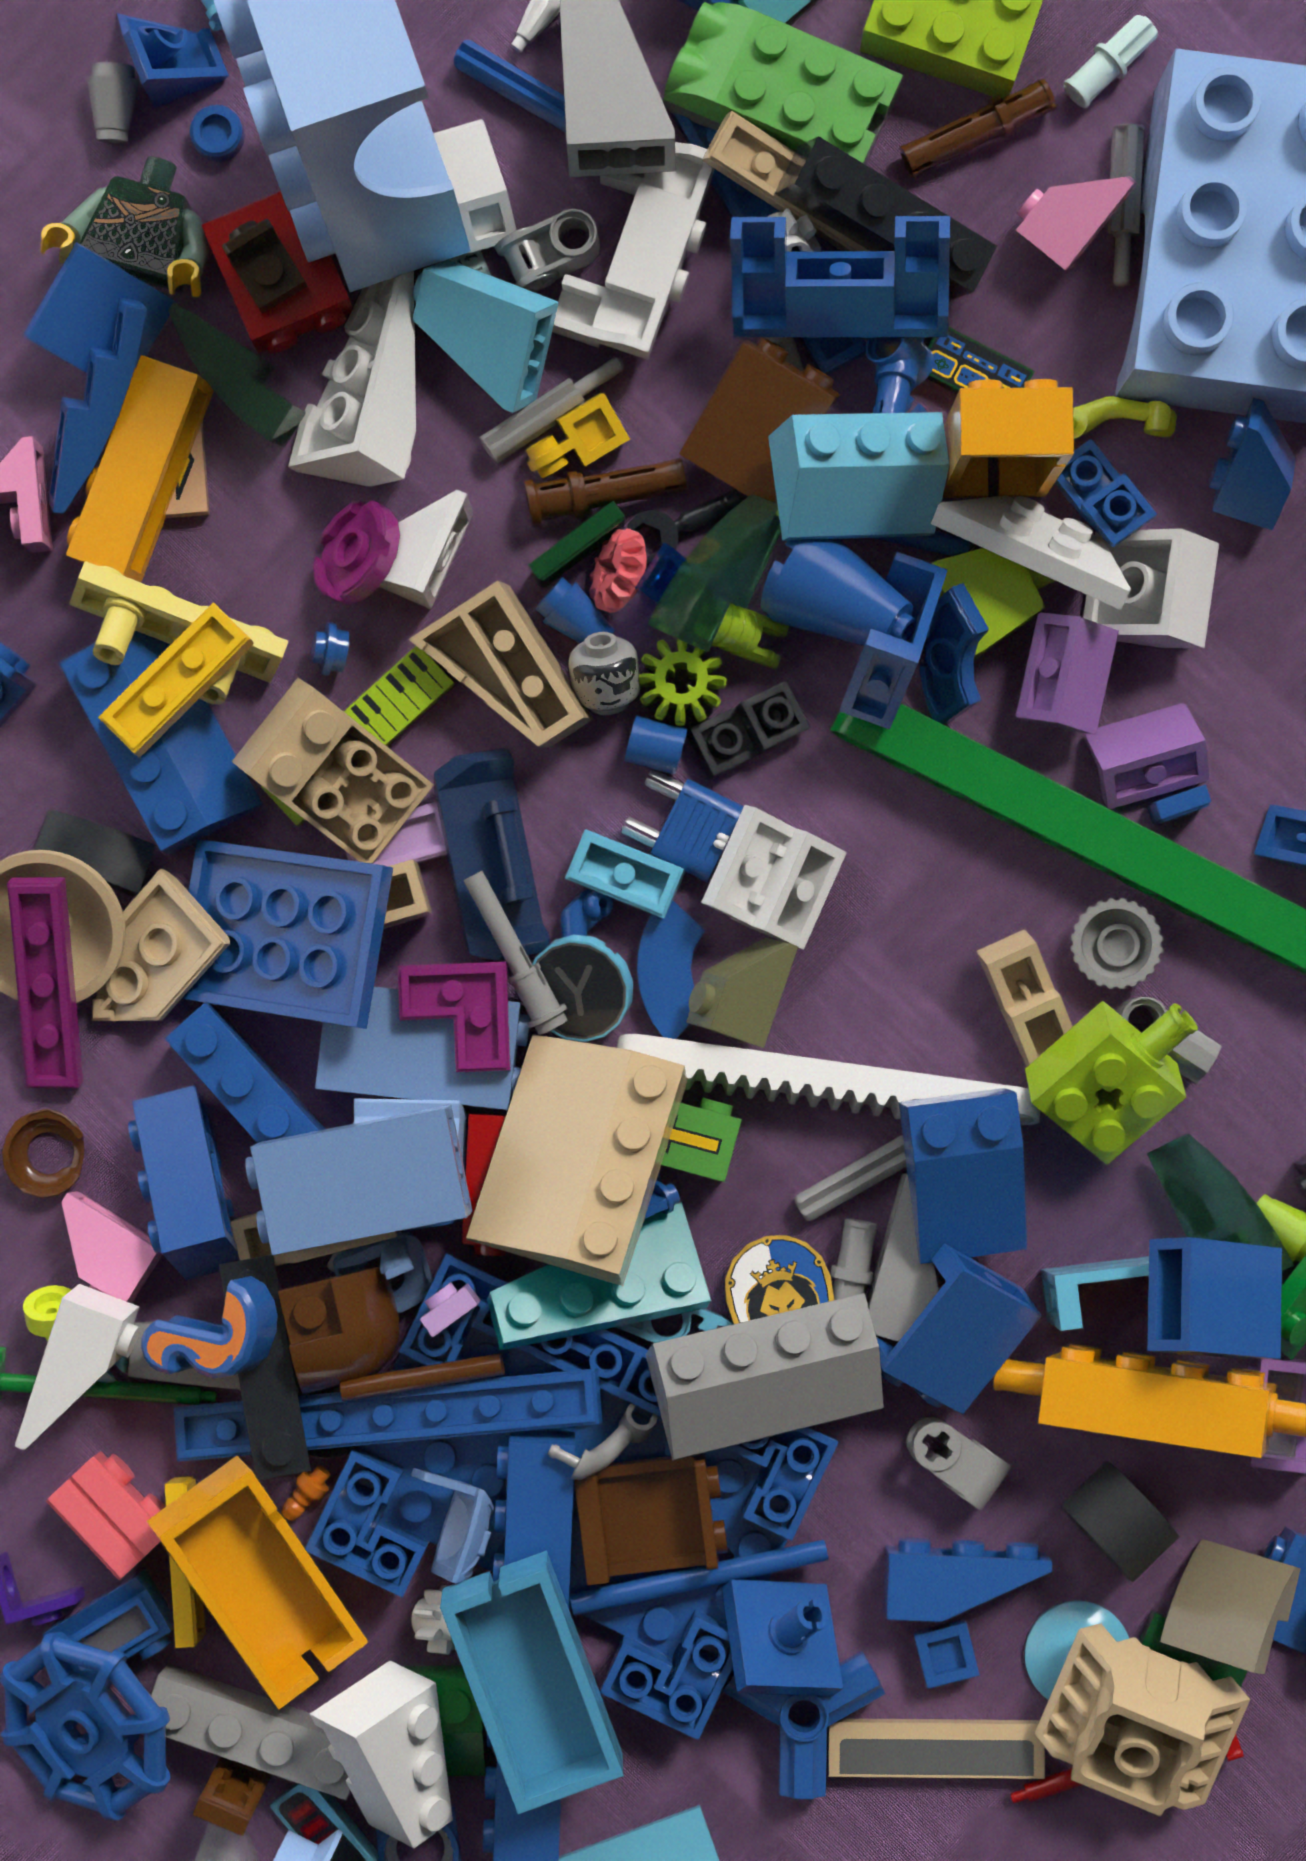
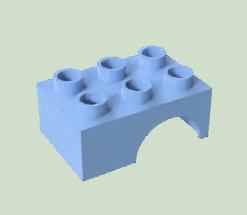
[213,0,471,292]
[1115,48,1306,423]

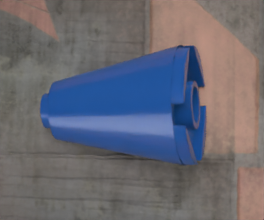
[761,539,916,646]

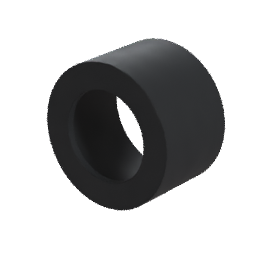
[1060,1461,1180,1583]

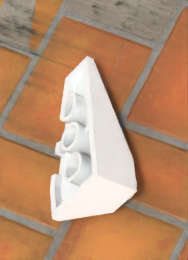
[288,271,416,487]

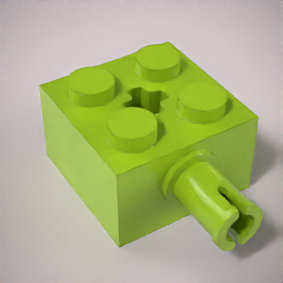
[1025,1001,1198,1165]

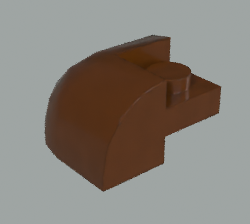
[278,1265,399,1395]

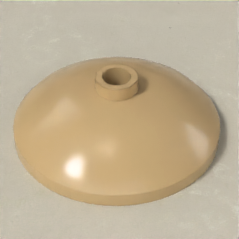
[0,850,126,1003]

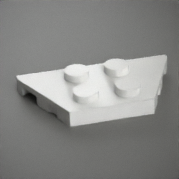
[931,495,1131,610]

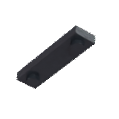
[219,1254,311,1481]

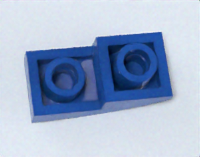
[1054,439,1157,548]

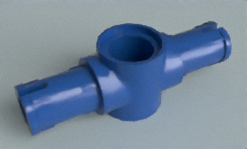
[866,337,934,413]

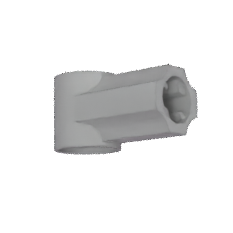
[1116,997,1222,1085]

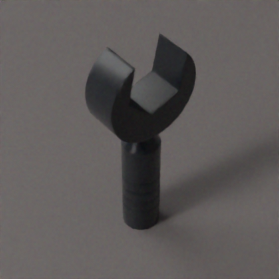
[627,489,744,566]

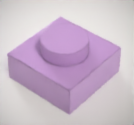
[420,1283,481,1337]

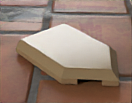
[92,869,230,1021]

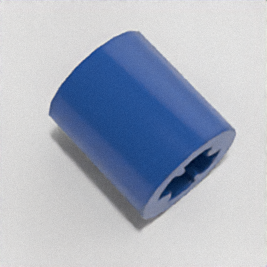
[624,715,688,775]

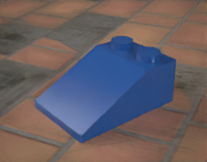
[898,1088,1027,1264]

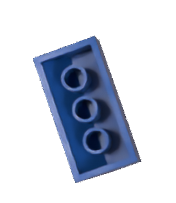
[59,631,263,856]

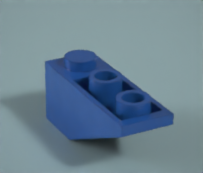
[883,1537,1052,1622]

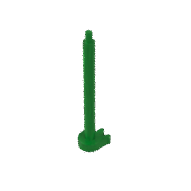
[0,1347,217,1405]

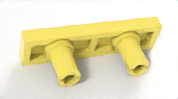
[69,561,288,705]

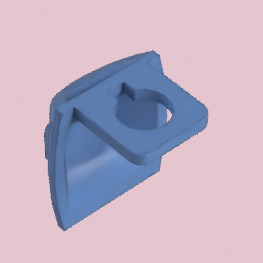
[411,1468,494,1584]

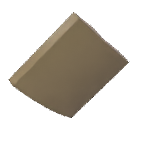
[1160,1539,1301,1674]

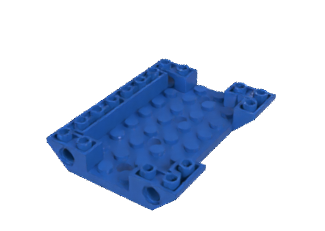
[305,1253,839,1740]

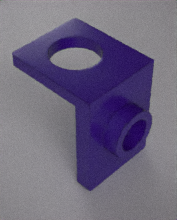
[0,1551,86,1626]

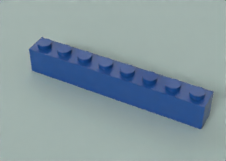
[483,1430,575,1861]

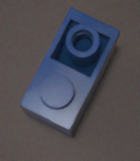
[1208,397,1296,530]

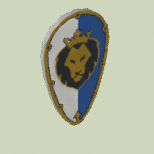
[725,1235,834,1324]

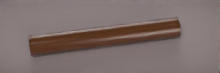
[340,1353,505,1402]

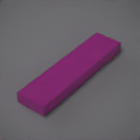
[7,877,83,1088]

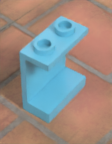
[1041,1256,1149,1331]

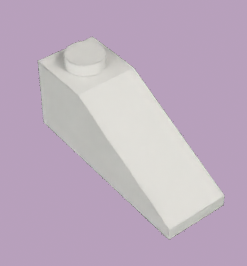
[15,1284,140,1450]

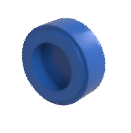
[190,105,245,162]

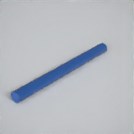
[570,1539,829,1616]

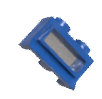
[42,1568,174,1675]

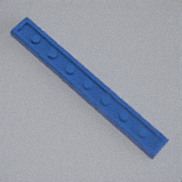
[174,1369,603,1462]

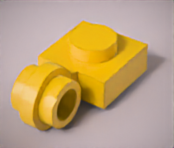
[525,393,630,478]

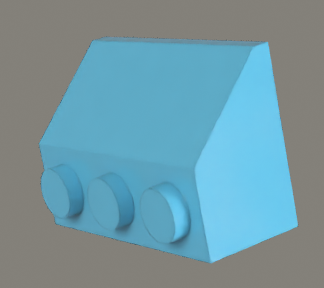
[768,412,950,541]

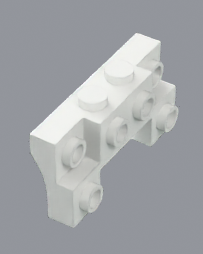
[552,142,715,360]

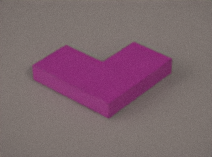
[398,962,511,1072]

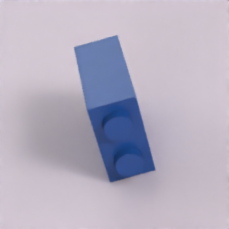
[1147,1237,1282,1359]

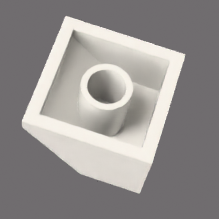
[1083,529,1219,648]

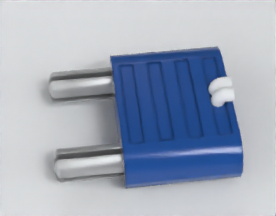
[622,769,744,882]

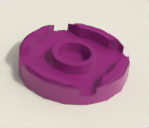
[313,500,400,605]

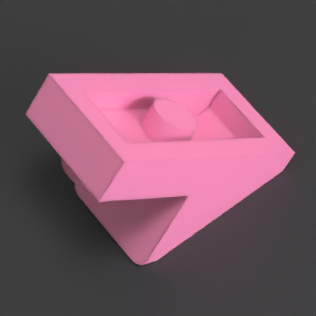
[0,436,53,553]

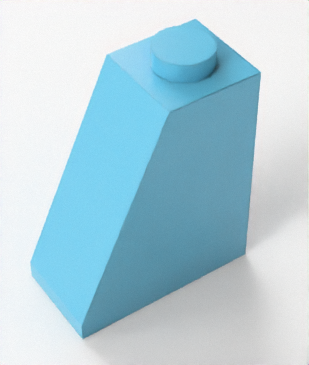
[413,259,559,413]

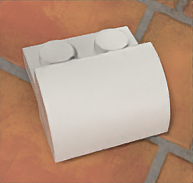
[701,805,847,950]

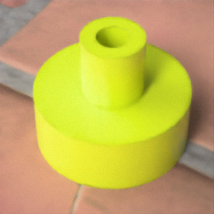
[23,1285,71,1341]

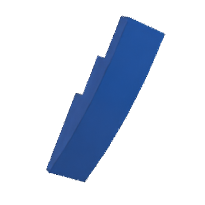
[48,298,147,514]

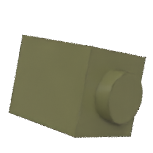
[686,938,798,1048]

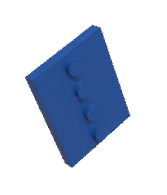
[182,839,393,1029]

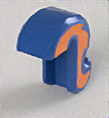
[141,1276,277,1379]

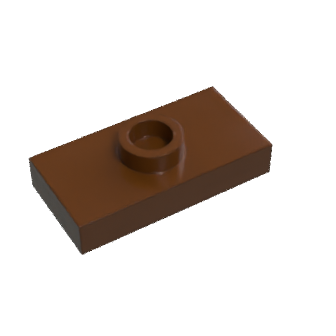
[192,1757,272,1837]

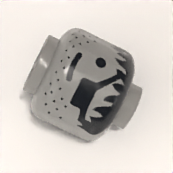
[568,632,640,715]

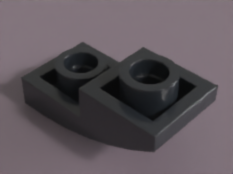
[687,681,810,780]
[33,809,156,896]

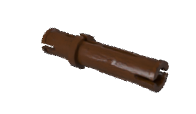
[899,78,1057,178]

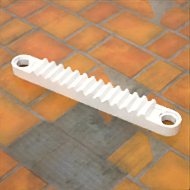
[617,1034,1041,1125]

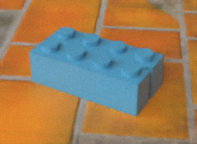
[440,1550,624,1814]

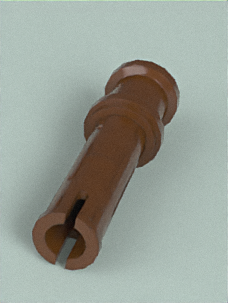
[524,457,687,528]

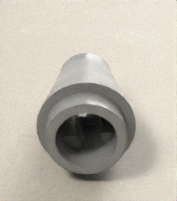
[86,62,140,143]

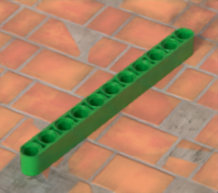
[830,704,1306,976]

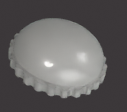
[1071,898,1164,990]

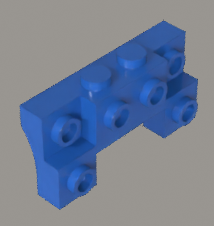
[730,216,950,339]

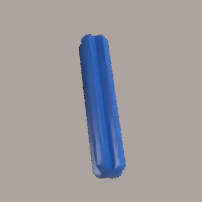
[453,40,566,133]

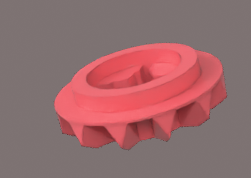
[589,528,647,613]

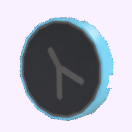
[532,935,633,1042]

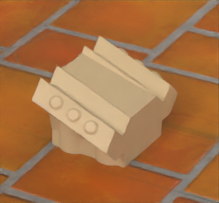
[1034,1623,1250,1817]

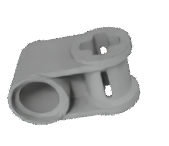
[495,208,600,293]
[906,1417,1012,1511]

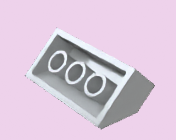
[646,1293,883,1461]

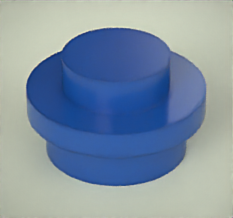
[310,622,349,676]

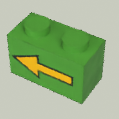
[661,1098,742,1182]

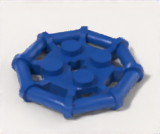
[0,1632,170,1821]

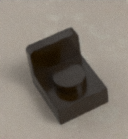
[222,219,307,314]

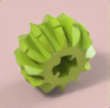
[638,635,727,727]

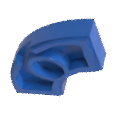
[920,583,989,725]
[637,901,705,1039]

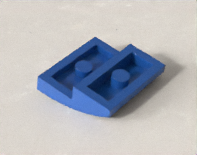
[23,242,177,373]

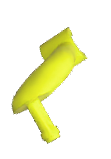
[1073,396,1177,440]

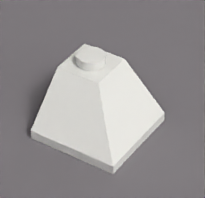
[379,490,473,609]

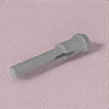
[464,871,567,1035]

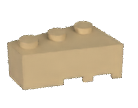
[409,581,593,748]

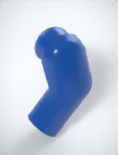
[560,888,613,938]

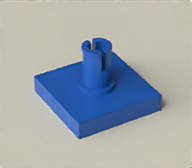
[722,1579,843,1696]

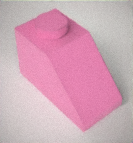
[1016,176,1138,270]
[61,1191,163,1303]

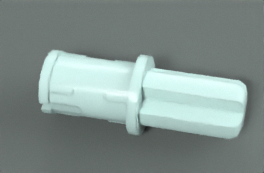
[1063,15,1158,108]

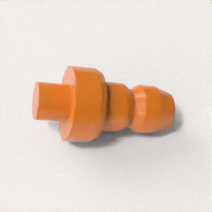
[281,1465,330,1521]

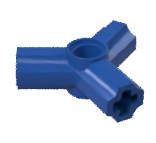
[722,1650,886,1799]

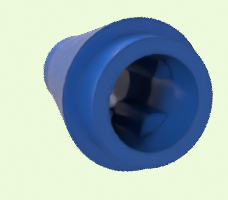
[535,577,615,646]

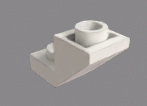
[433,119,517,253]

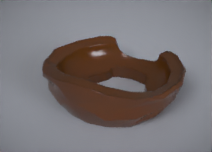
[2,1108,84,1199]

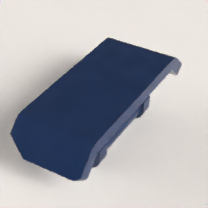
[434,748,550,961]

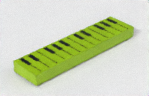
[261,646,455,827]

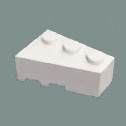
[310,1661,453,1848]

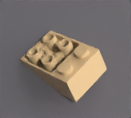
[231,678,434,863]

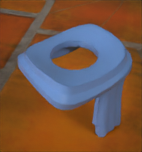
[333,1232,433,1313]

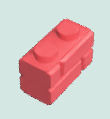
[46,1451,166,1580]

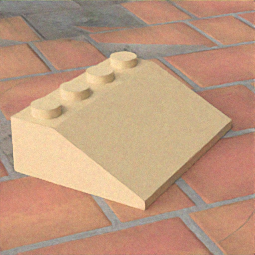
[466,1034,687,1286]

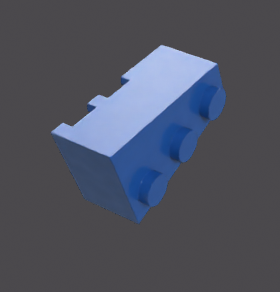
[128,1085,240,1280]

